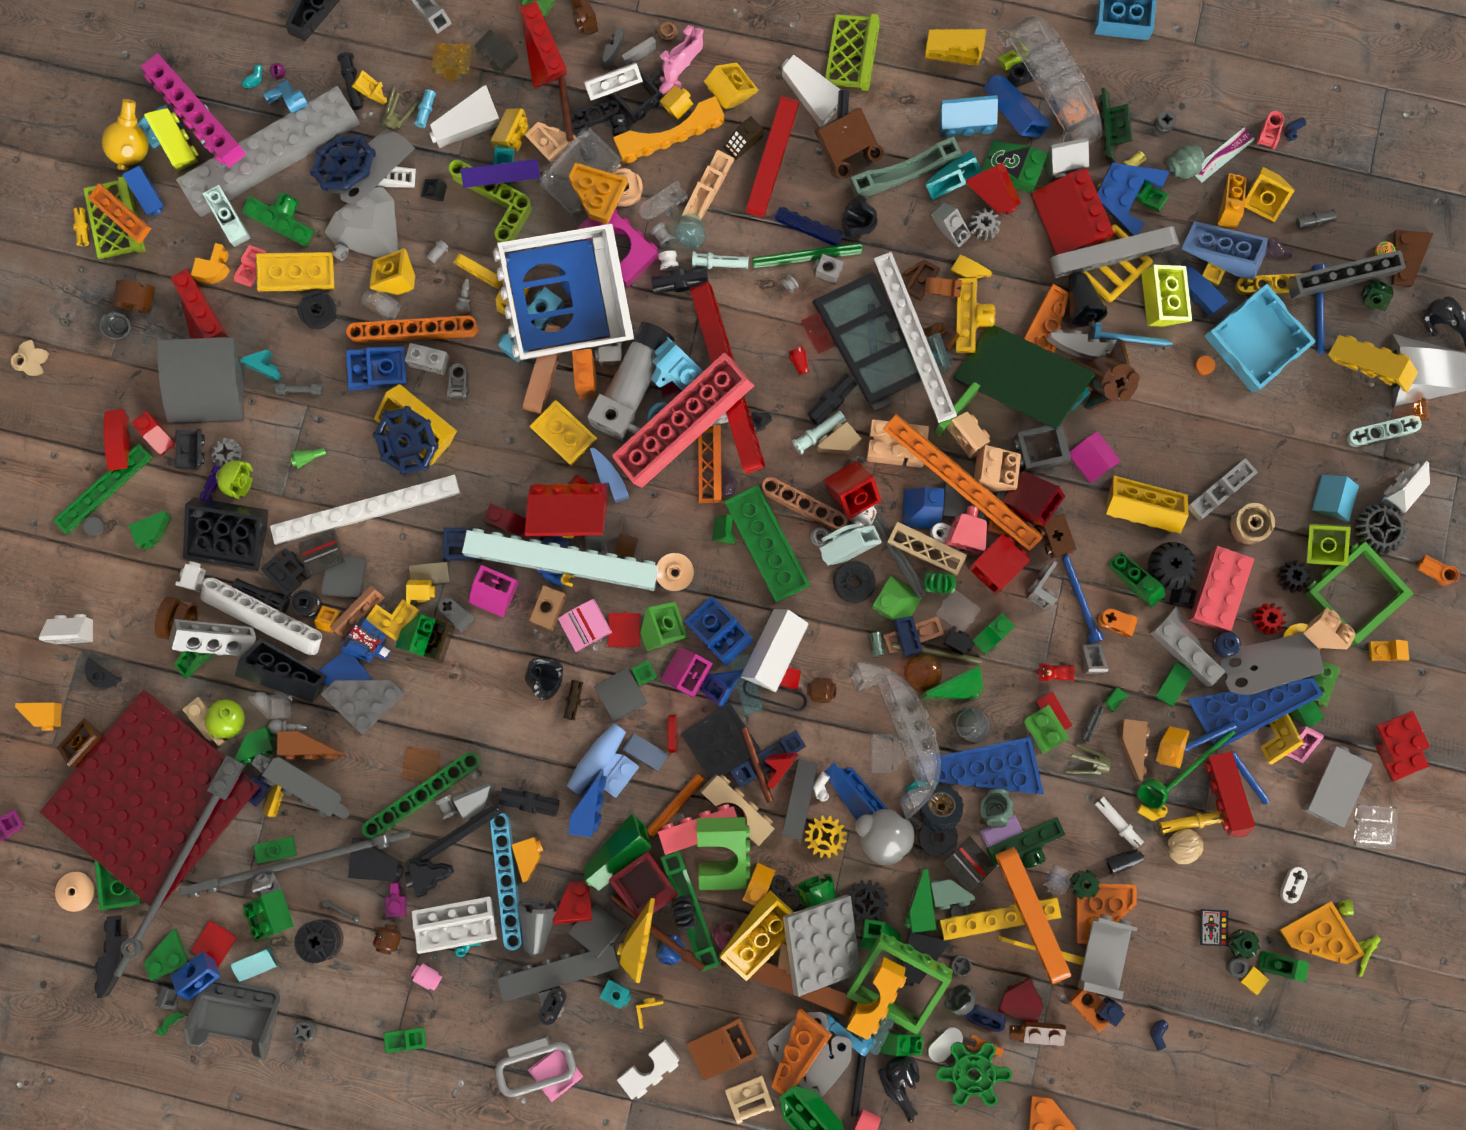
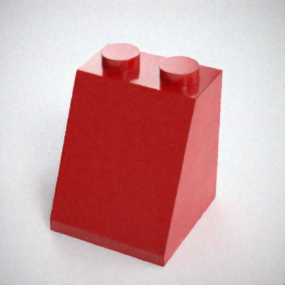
[823,461,882,520]
[968,534,1031,595]

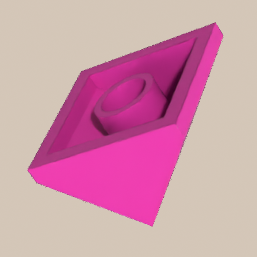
[1070,431,1121,484]

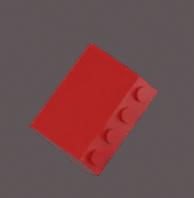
[1031,168,1114,255]
[525,483,608,536]

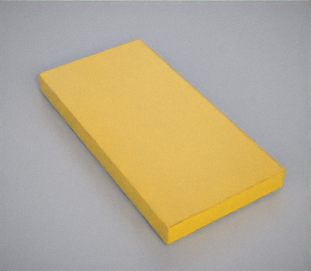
[256,252,335,292]

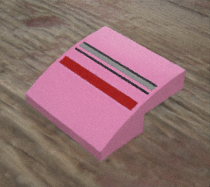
[558,599,612,652]

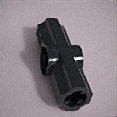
[651,267,709,294]
[807,373,857,425]
[498,787,560,817]

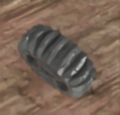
[1354,503,1409,555]

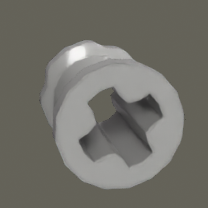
[650,223,674,248]
[435,795,459,820]

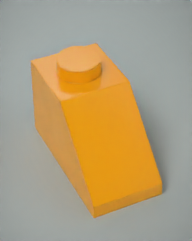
[15,703,62,731]
[1156,726,1189,769]
[512,837,544,883]
[742,863,776,906]

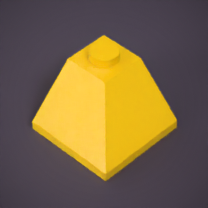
[1244,167,1295,222]
[370,248,415,295]

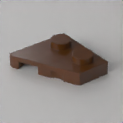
[901,259,940,301]

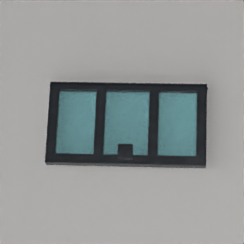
[812,272,922,405]

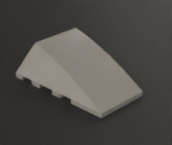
[1391,334,1466,407]

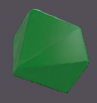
[1103,687,1129,712]

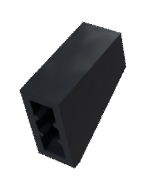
[348,838,403,882]
[901,931,949,986]

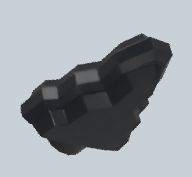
[405,858,454,898]

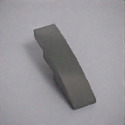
[782,759,818,840]

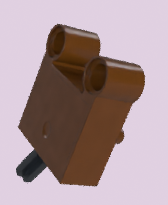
[814,90,884,179]

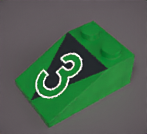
[981,141,1048,194]
[903,868,936,933]

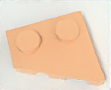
[525,122,576,162]

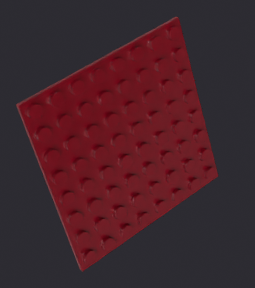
[39,689,261,910]

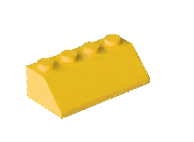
[374,384,457,465]
[1106,476,1189,534]

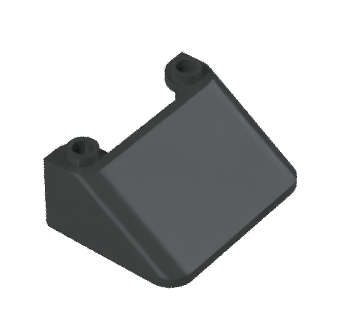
[184,979,280,1060]

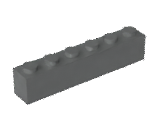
[1286,250,1406,300]
[497,944,620,1002]

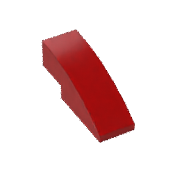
[104,409,130,471]

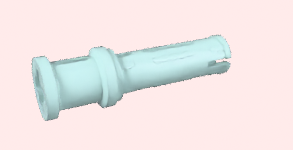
[692,251,749,269]
[792,411,846,454]

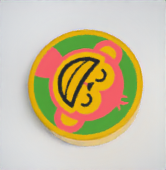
[1375,242,1396,256]

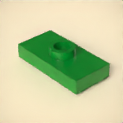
[253,836,297,864]

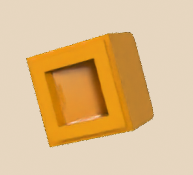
[315,606,340,633]

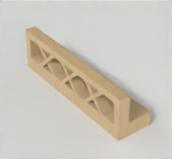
[887,522,967,576]

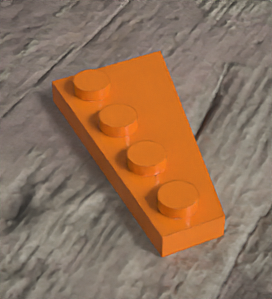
[1023,284,1069,353]
[771,1009,832,1095]

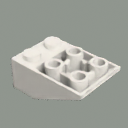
[1381,461,1430,515]

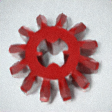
[1252,603,1287,635]

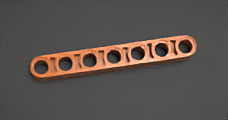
[346,315,479,344]
[995,847,1071,985]

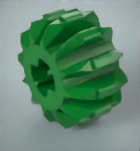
[923,572,956,594]

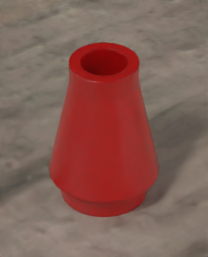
[788,346,810,376]

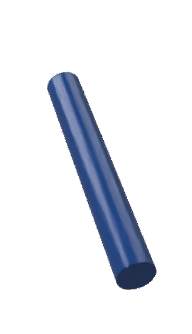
[1184,721,1238,752]
[1233,752,1270,805]

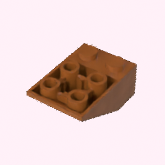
[277,731,345,760]
[686,1016,758,1080]

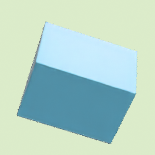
[1311,475,1359,522]

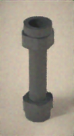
[275,382,323,395]

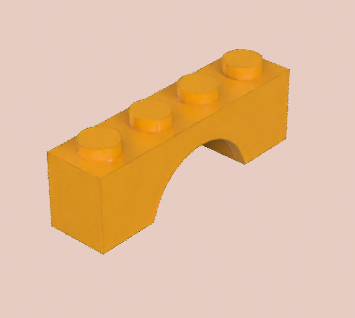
[846,957,907,1040]

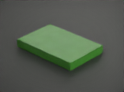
[935,382,980,437]

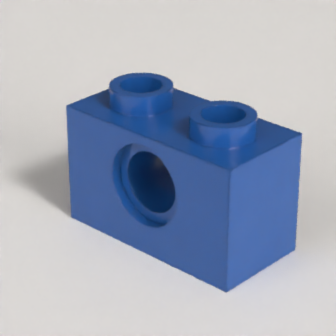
[170,951,221,1001]

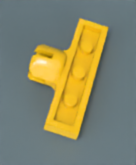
[956,278,996,353]

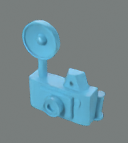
[647,337,703,422]

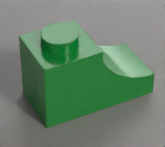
[972,613,1016,655]
[173,651,213,679]

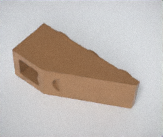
[1118,719,1150,781]

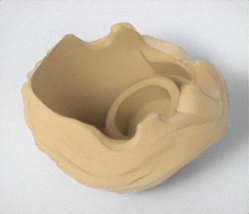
[1168,829,1204,864]

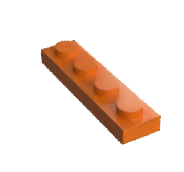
[88,183,152,243]

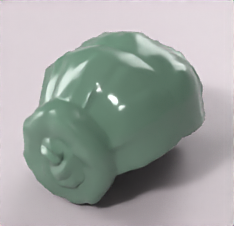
[1166,144,1205,179]
[980,788,1013,828]

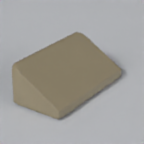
[409,562,450,584]

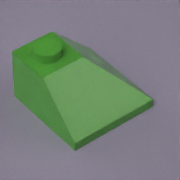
[871,576,922,621]
[641,602,688,651]

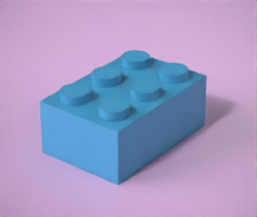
[1094,0,1156,40]

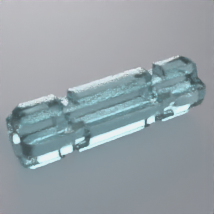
[868,1017,894,1055]

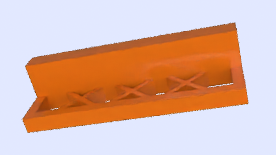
[698,425,722,503]

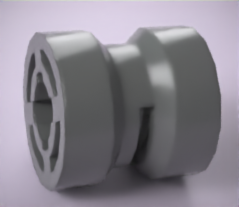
[950,955,972,977]

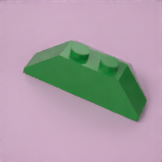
[779,1085,844,1130]

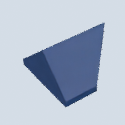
[700,670,744,707]

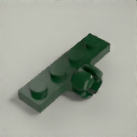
[986,817,1065,868]

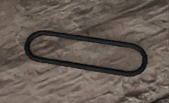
[743,680,807,712]

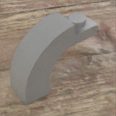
[409,0,452,34]

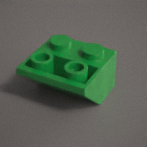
[243,889,294,942]

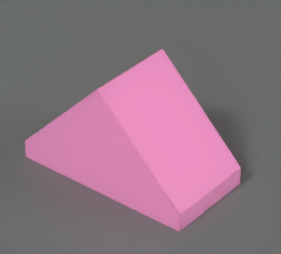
[1287,726,1324,763]

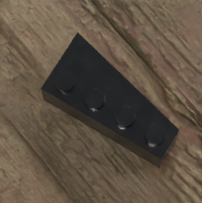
[235,638,327,702]

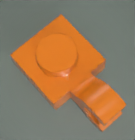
[966,1034,1004,1058]

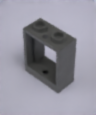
[1013,424,1071,472]

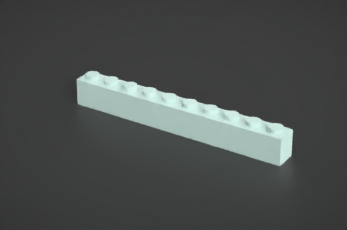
[462,528,659,591]

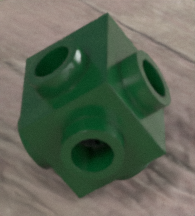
[1361,280,1394,311]
[1068,870,1100,900]
[1228,928,1261,959]

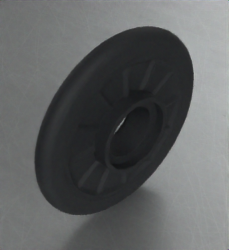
[833,561,876,603]

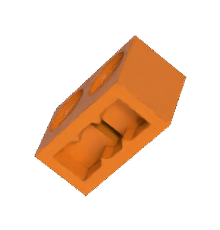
[1068,988,1108,1032]

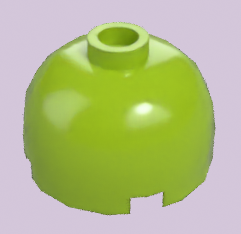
[216,460,253,499]
[204,699,245,739]

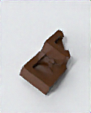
[922,323,960,351]

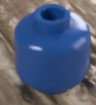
[656,934,684,966]

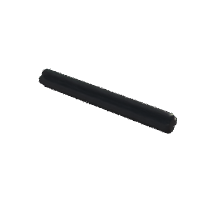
[419,803,502,861]

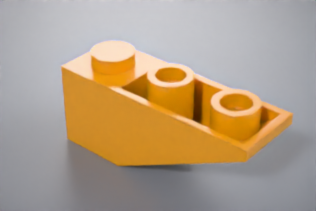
[1217,173,1247,230]

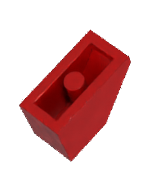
[131,411,175,456]

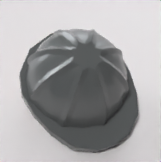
[954,707,991,743]

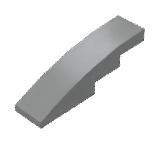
[1188,458,1258,521]

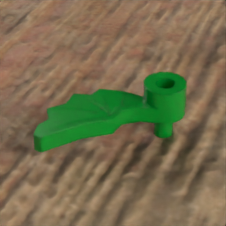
[156,1011,187,1036]

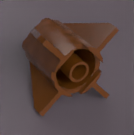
[1070,339,1140,410]

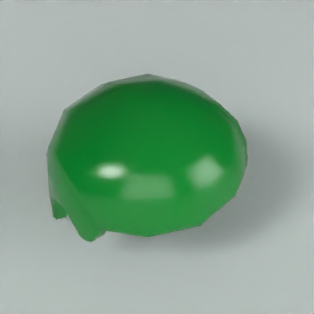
[1137,778,1169,809]

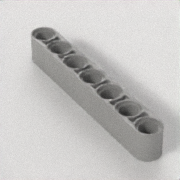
[1050,226,1179,278]

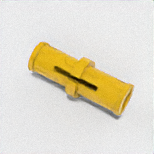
[73,207,89,247]

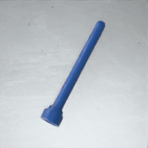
[1311,264,1327,354]
[1062,555,1105,644]

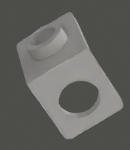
[251,872,281,895]

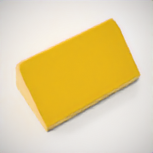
[262,784,284,817]

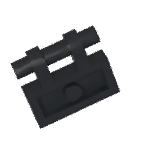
[261,548,312,597]

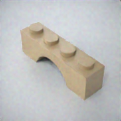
[700,774,775,846]

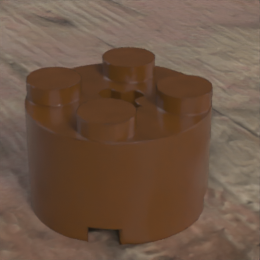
[113,279,155,314]

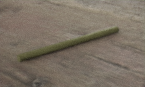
[891,642,982,664]

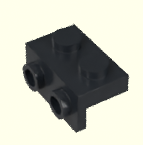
[175,429,205,470]

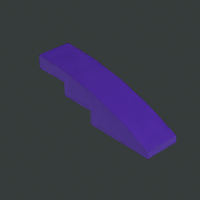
[460,159,540,188]

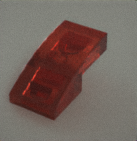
[801,312,835,354]

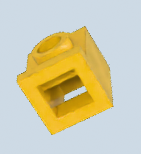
[406,580,435,604]

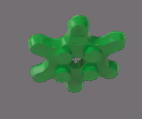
[936,1042,1012,1106]

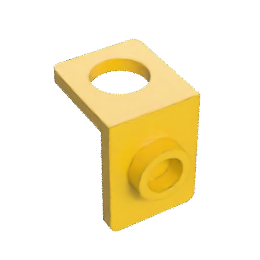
[636,997,664,1029]

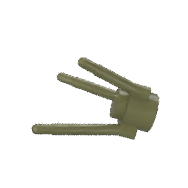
[381,87,419,131]
[1065,743,1111,775]

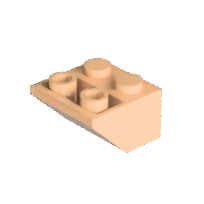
[974,445,1021,492]
[1303,607,1356,650]

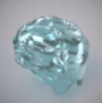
[674,214,706,249]

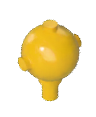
[102,99,149,170]

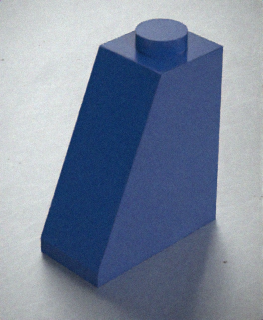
[122,166,165,216]

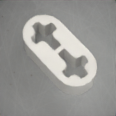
[1280,867,1308,903]

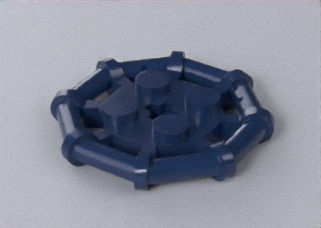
[310,134,376,191]
[373,406,439,476]

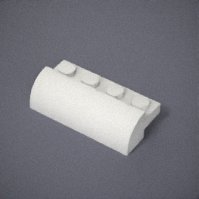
[412,897,497,954]

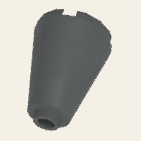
[517,899,557,957]

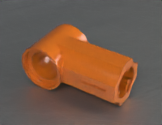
[1416,554,1460,586]

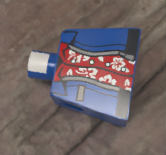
[341,616,391,663]

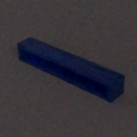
[775,207,843,246]

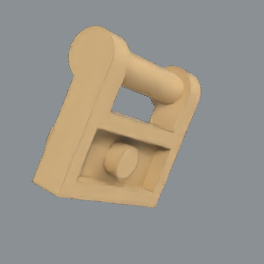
[725,1075,775,1124]

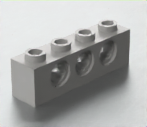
[169,619,256,657]

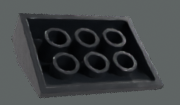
[183,497,268,571]

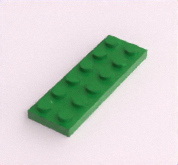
[724,485,810,604]

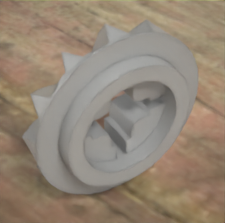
[210,438,242,467]

